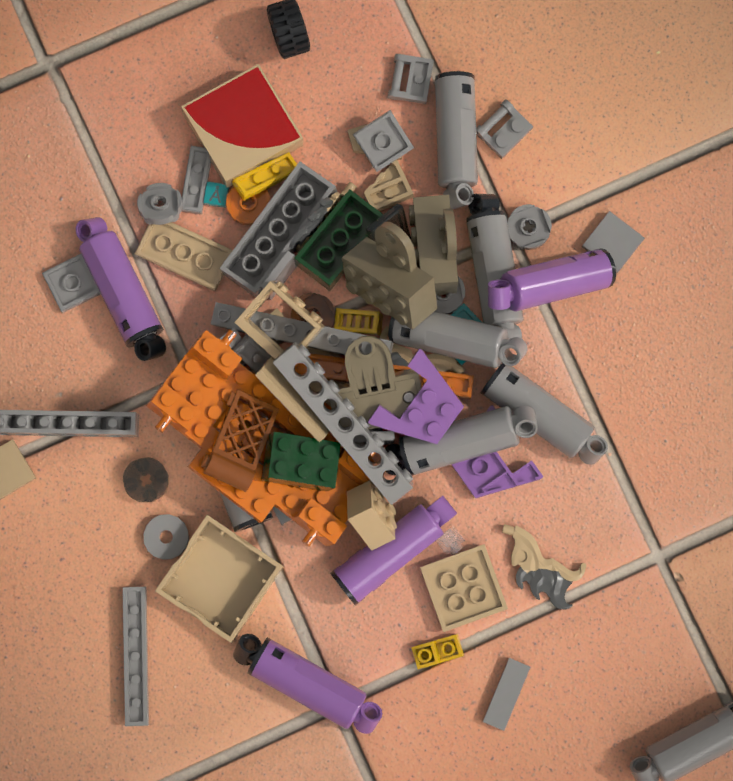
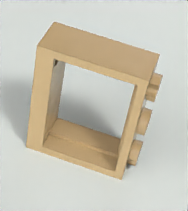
[234,281,325,359]

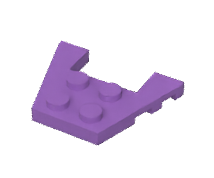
[368,348,464,444]
[451,405,543,499]

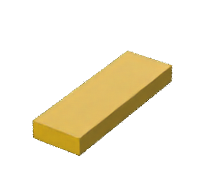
[232,152,297,201]

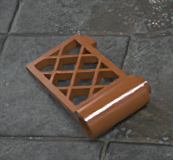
[201,390,279,492]

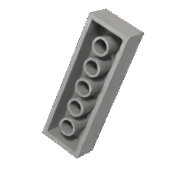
[220,161,337,297]

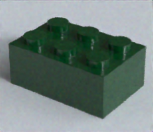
[261,432,341,491]

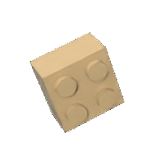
[347,480,397,550]

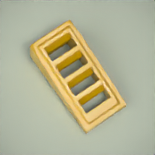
[334,308,383,336]

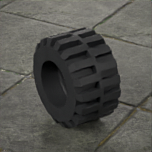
[267,0,310,59]

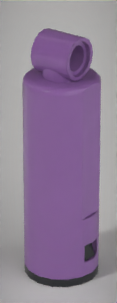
[488,248,616,312]
[330,496,457,606]

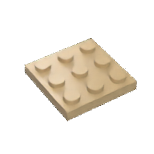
[420,544,508,632]

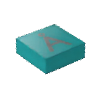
[203,181,229,208]

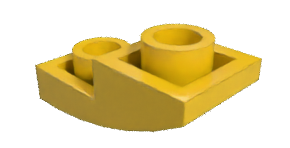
[411,634,464,669]

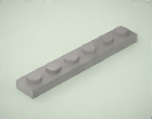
[123,587,149,726]

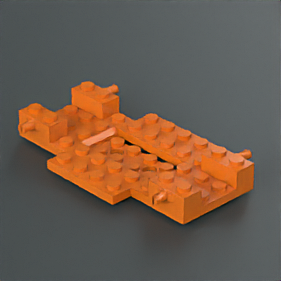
[146,330,386,547]

